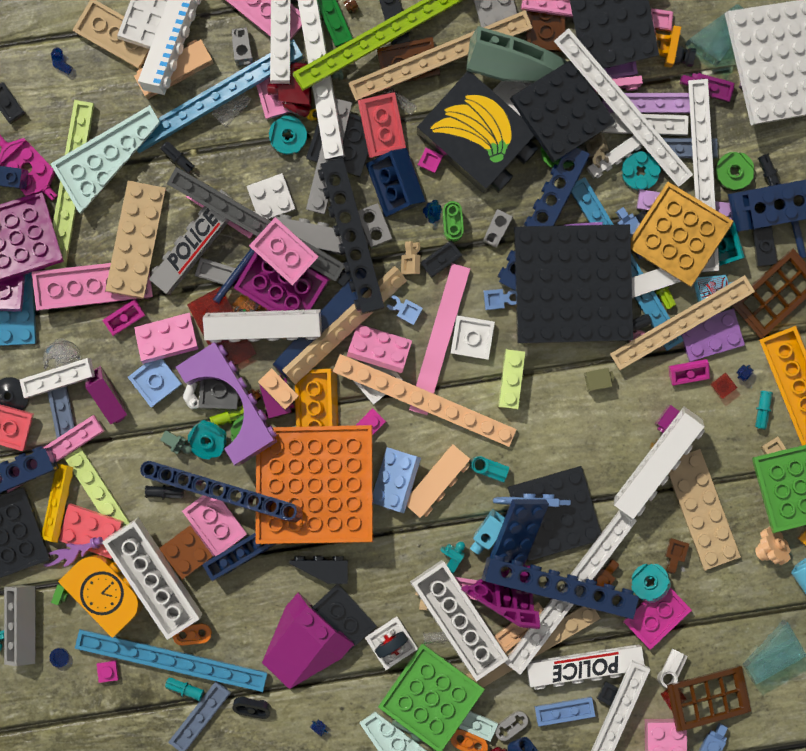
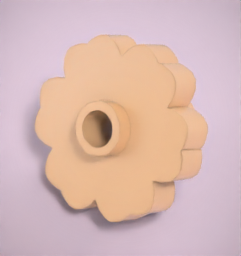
[755,527,791,565]

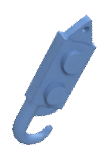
[493,494,571,507]

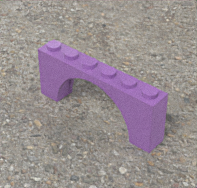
[176,342,277,467]

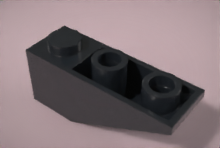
[289,556,348,584]

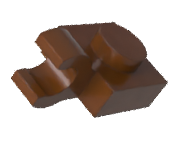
[665,538,689,573]
[593,559,619,587]

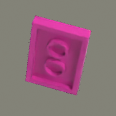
[623,587,692,650]

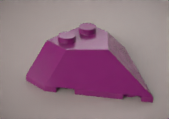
[461,565,540,629]

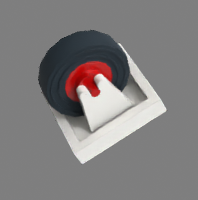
[365,616,418,670]

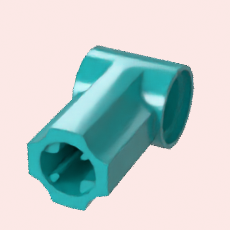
[470,456,509,483]

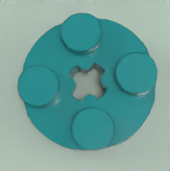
[269,116,307,155]
[621,151,661,190]
[188,420,227,459]
[631,563,671,603]

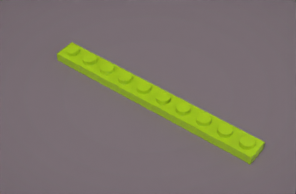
[293,0,463,91]

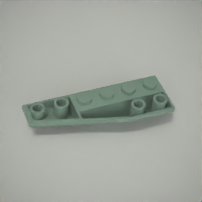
[466,26,568,83]

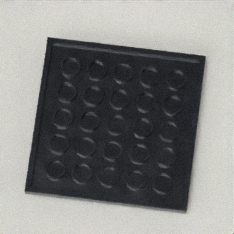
[514,224,633,343]

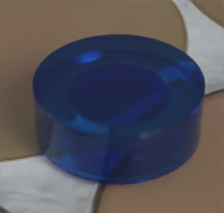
[49,647,70,668]

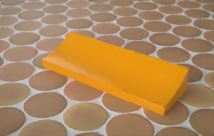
[759,325,806,446]
[295,369,339,427]

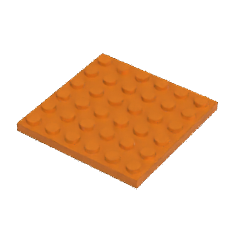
[256,425,373,545]

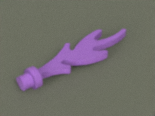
[44,537,103,567]

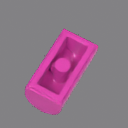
[102,299,145,336]
[668,359,710,386]

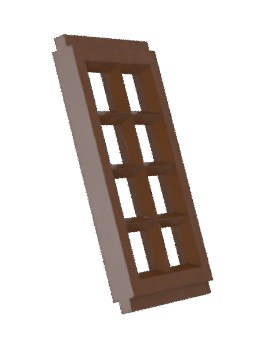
[731,248,806,339]
[667,666,751,732]

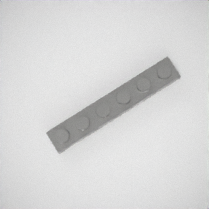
[306,98,352,215]

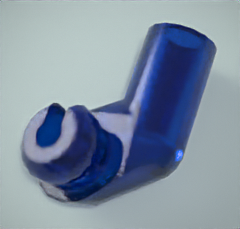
[51,47,73,75]

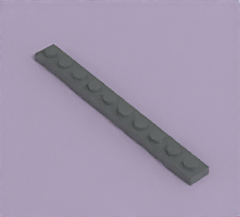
[167,167,344,281]

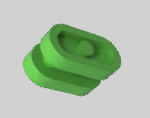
[442,201,464,242]

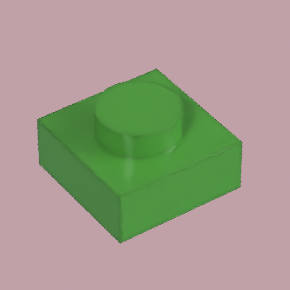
[51,584,69,605]

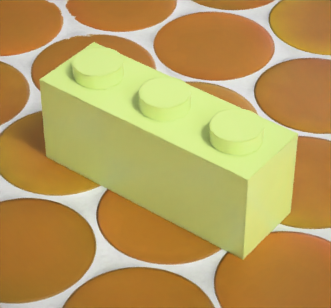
[498,349,525,410]

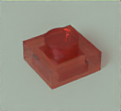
[709,372,738,399]

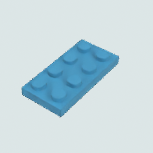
[0,272,36,346]

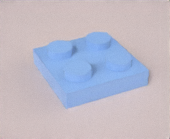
[128,359,182,408]

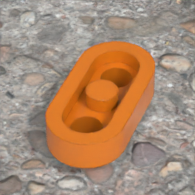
[173,623,212,646]
[451,728,488,751]

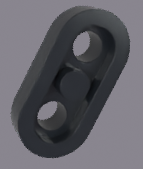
[232,696,272,719]

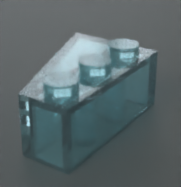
[742,620,806,685]

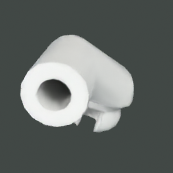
[183,383,199,409]

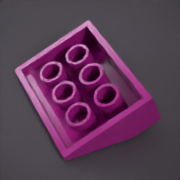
[234,252,331,311]

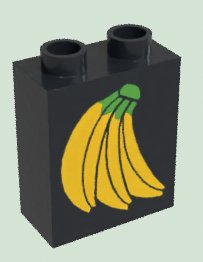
[417,71,539,194]

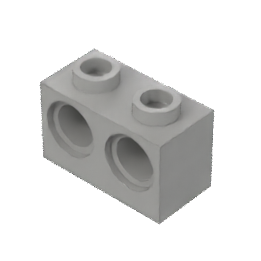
[358,203,392,249]

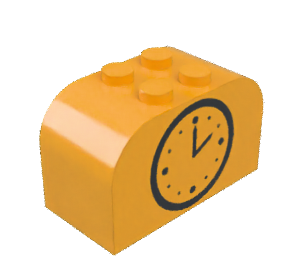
[58,554,143,638]

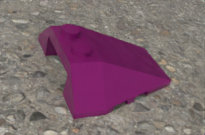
[262,592,354,689]

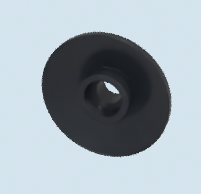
[0,377,29,410]

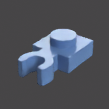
[483,289,516,310]

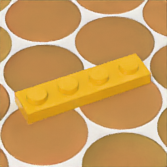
[42,463,73,543]

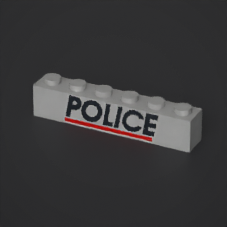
[149,190,236,295]

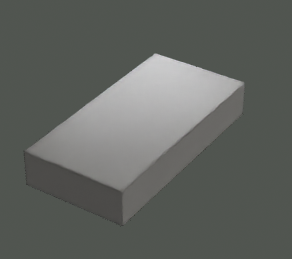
[195,257,236,285]

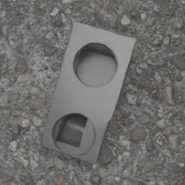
[232,27,253,67]
[483,209,513,248]

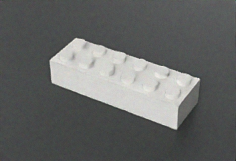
[614,406,705,519]
[102,517,202,640]
[410,560,508,681]

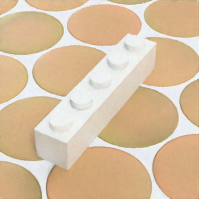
[587,136,642,179]

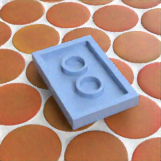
[373,447,421,513]

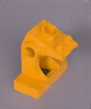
[656,25,681,68]

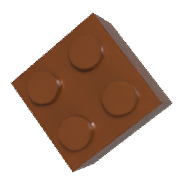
[159,525,215,579]

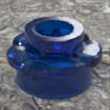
[737,364,754,382]
[310,719,327,737]

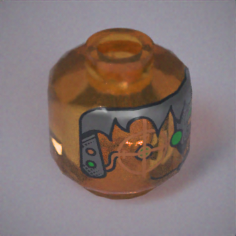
[232,294,261,312]

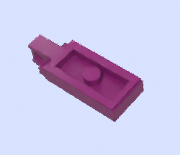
[679,73,735,102]

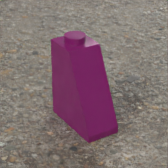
[85,366,127,425]

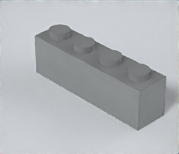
[275,214,351,256]
[4,585,36,666]

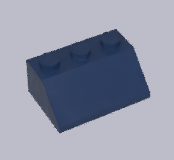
[366,148,426,217]

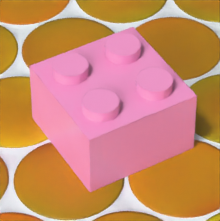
[644,719,687,751]

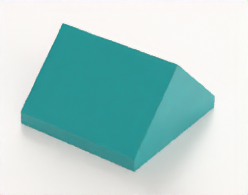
[718,222,745,266]

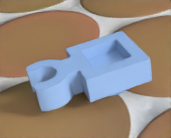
[387,296,423,325]

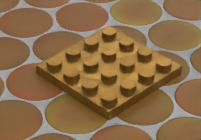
[631,182,734,288]

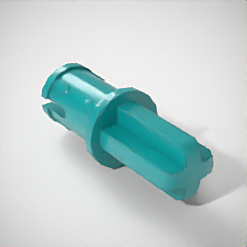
[755,391,773,430]
[165,678,204,701]

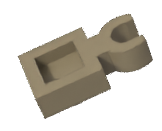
[585,133,609,168]

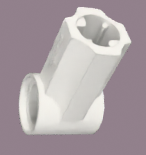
[657,649,688,688]

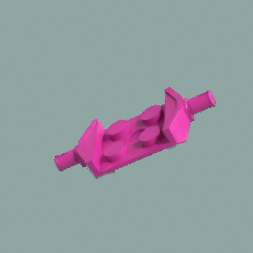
[0,135,58,201]

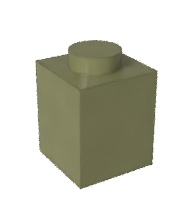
[584,368,614,391]

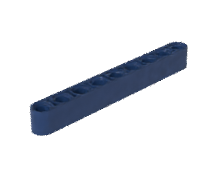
[140,461,303,522]

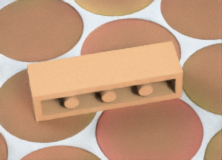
[134,40,214,100]
[407,444,471,518]

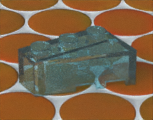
[685,4,744,66]

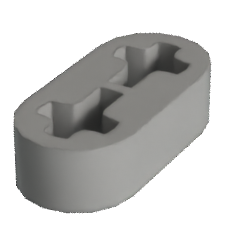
[495,710,528,741]

